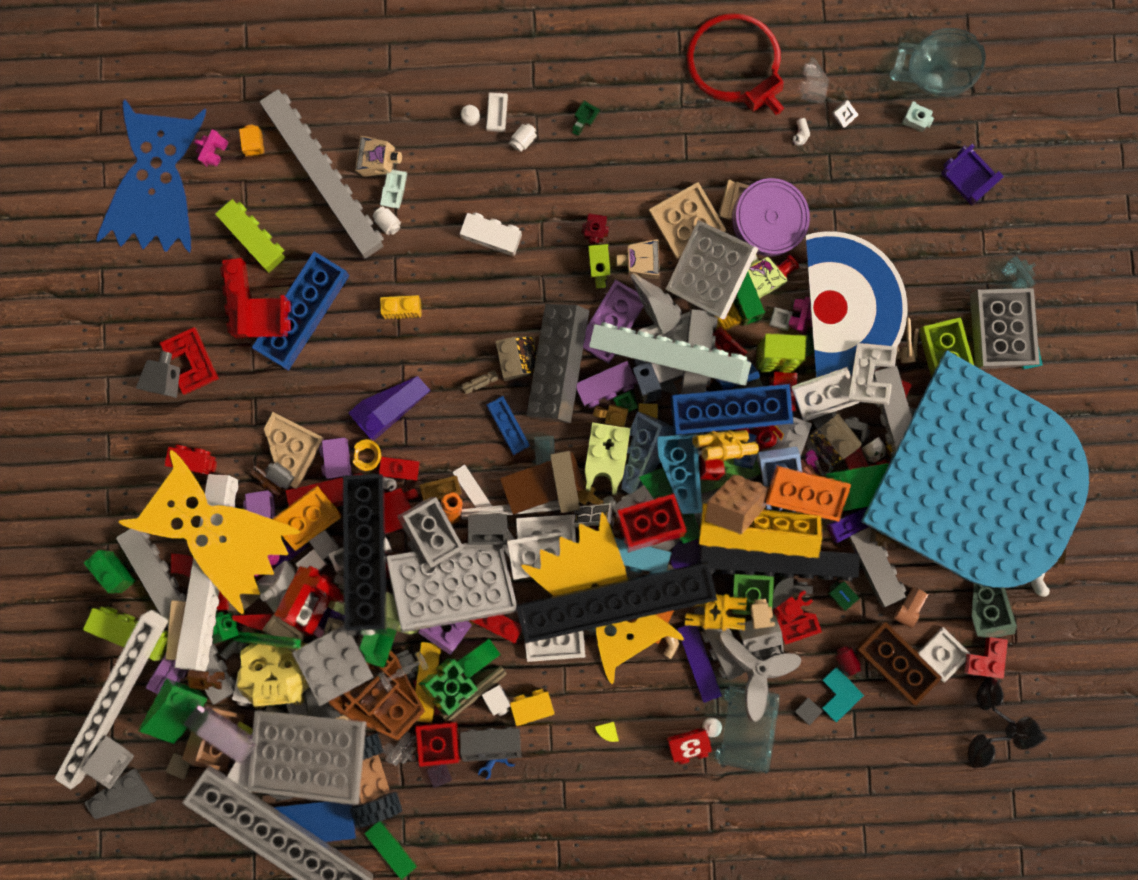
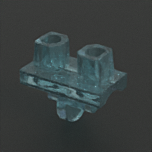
[1001,256,1036,289]

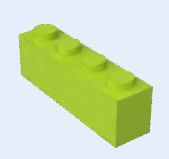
[216,199,286,273]

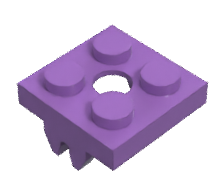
[419,621,472,655]

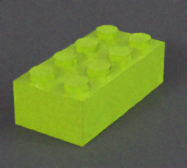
[919,317,974,378]
[756,334,806,373]
[83,606,168,661]

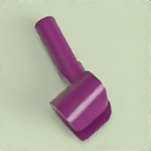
[805,450,820,475]

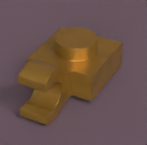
[593,404,629,427]
[577,481,604,506]

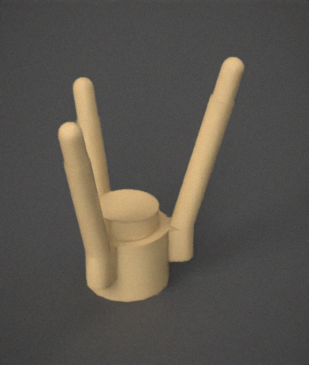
[896,318,919,363]

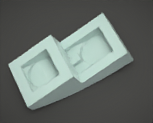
[380,170,407,209]

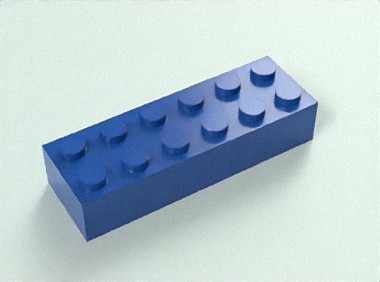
[252,251,350,371]
[670,384,793,435]

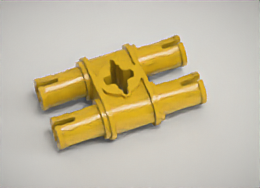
[692,430,759,461]
[685,594,747,631]

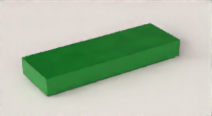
[365,821,417,880]

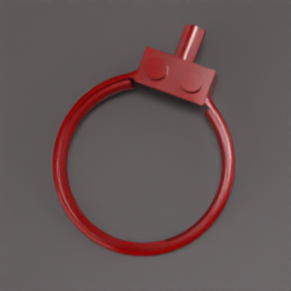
[687,14,784,116]

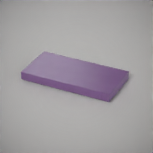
[583,280,643,364]

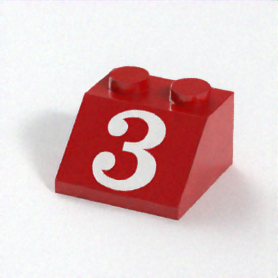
[667,728,712,765]

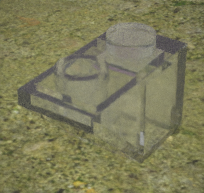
[799,57,829,104]

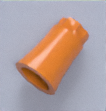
[439,492,462,524]

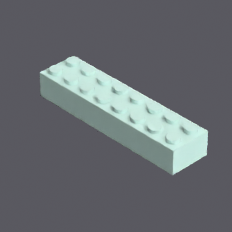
[589,322,751,386]

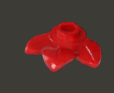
[749,426,777,452]

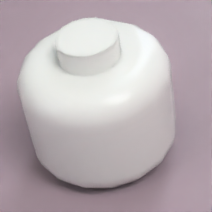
[461,105,480,126]
[702,717,722,737]

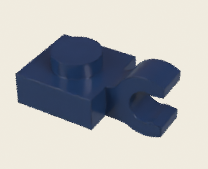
[734,433,758,470]

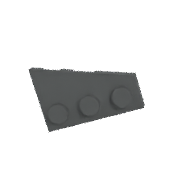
[85,768,157,819]

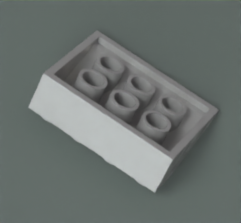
[970,288,1039,369]

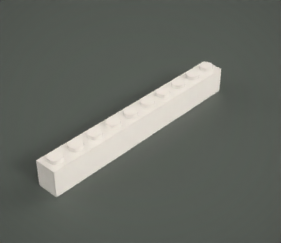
[175,474,238,672]
[55,610,168,789]

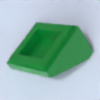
[613,389,638,412]

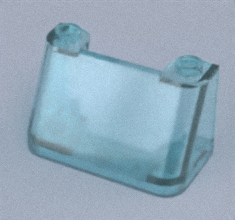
[715,685,779,774]

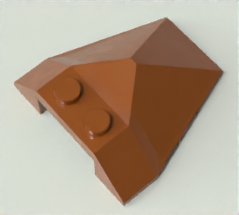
[329,650,425,741]

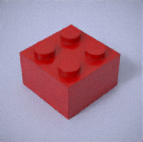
[416,721,461,767]

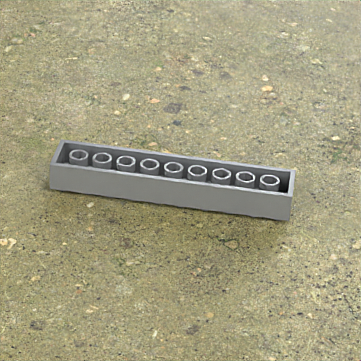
[183,765,373,880]

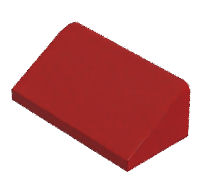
[712,326,748,357]

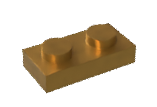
[420,475,462,501]

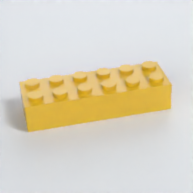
[699,503,822,558]

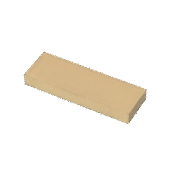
[166,600,186,660]

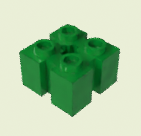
[419,658,478,716]

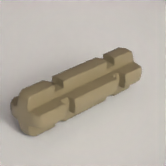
[462,370,498,394]

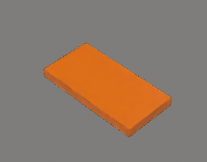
[765,465,851,521]

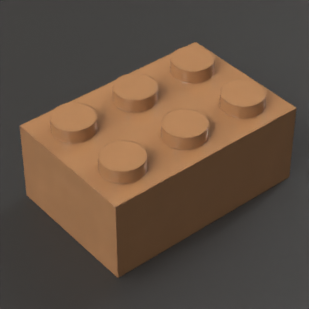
[705,474,769,535]

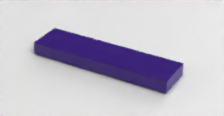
[677,625,722,703]

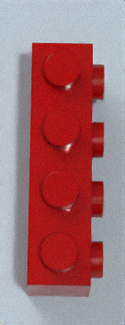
[220,258,250,339]

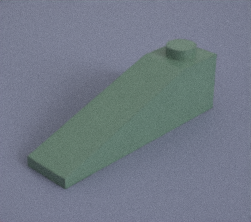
[972,583,1017,638]

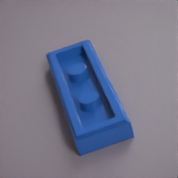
[487,396,530,455]

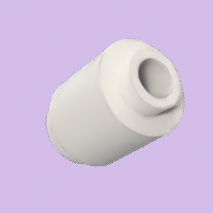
[509,123,537,152]
[373,207,401,235]

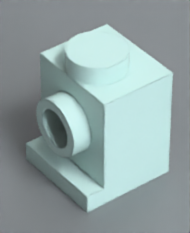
[902,101,934,132]

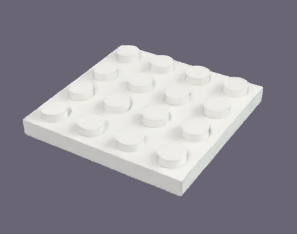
[666,220,758,319]

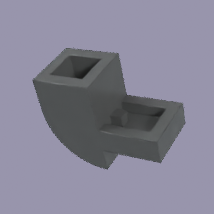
[772,578,813,608]

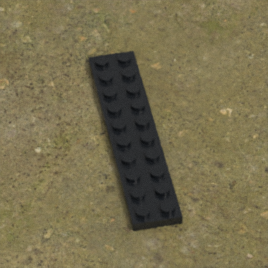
[516,561,717,644]

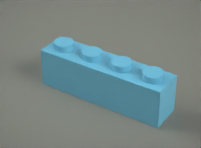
[615,538,671,574]

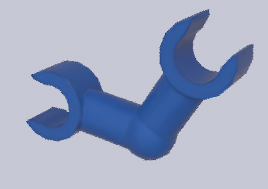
[478,759,515,780]

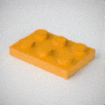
[272,486,342,551]

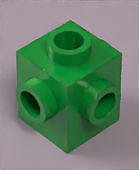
[212,612,239,644]

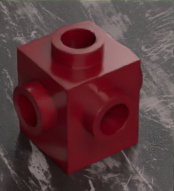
[581,213,609,244]

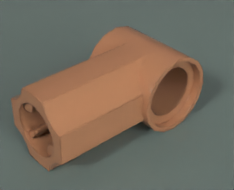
[894,587,928,629]

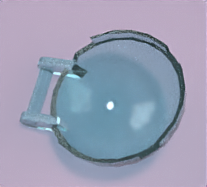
[890,28,986,98]

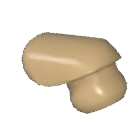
[663,636,679,659]

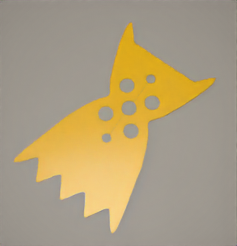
[119,450,300,614]
[521,513,684,685]

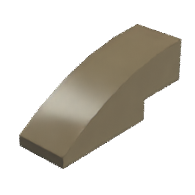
[550,451,580,513]

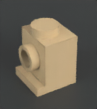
[750,599,775,629]

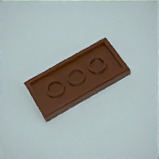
[500,453,586,515]

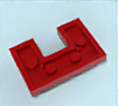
[160,327,219,395]

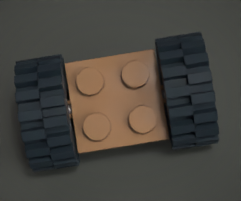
[349,733,403,828]

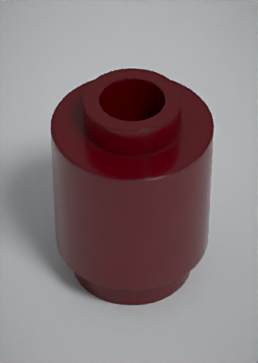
[835,646,861,677]

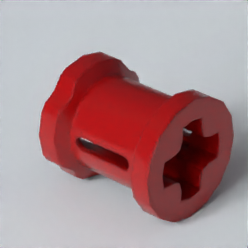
[776,255,800,278]

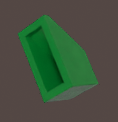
[457,639,501,678]

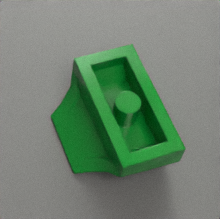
[359,627,397,669]

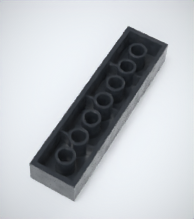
[343,474,387,636]
[697,545,859,581]

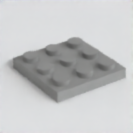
[293,626,373,706]

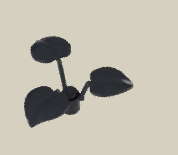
[968,677,1047,769]

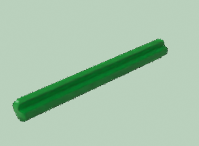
[233,631,301,649]

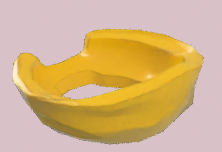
[353,439,382,471]

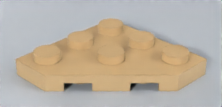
[264,412,325,488]

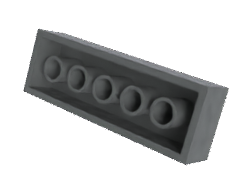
[527,304,589,423]

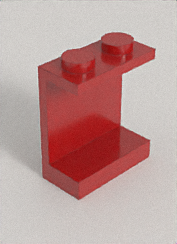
[237,295,291,338]

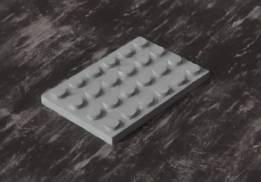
[386,543,517,633]
[247,710,366,804]

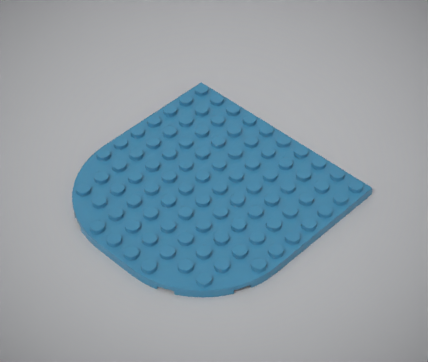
[861,351,1089,588]

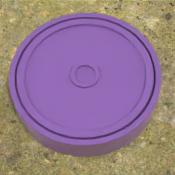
[732,178,810,256]

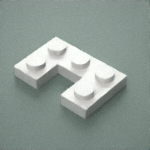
[849,343,897,405]

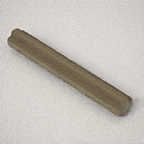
[442,667,507,723]

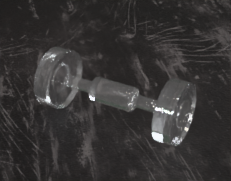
[378,651,429,692]

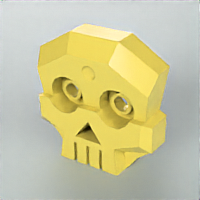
[237,642,309,709]

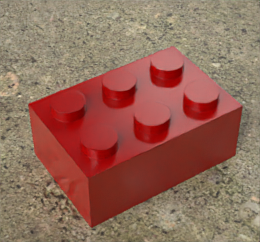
[616,494,686,553]

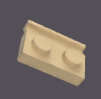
[718,180,749,221]

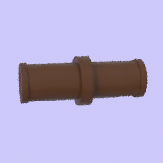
[250,465,286,499]

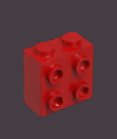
[164,445,217,475]

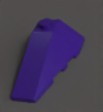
[349,376,431,441]

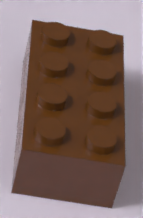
[855,621,943,706]

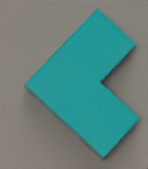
[822,667,864,723]

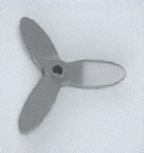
[718,633,801,723]

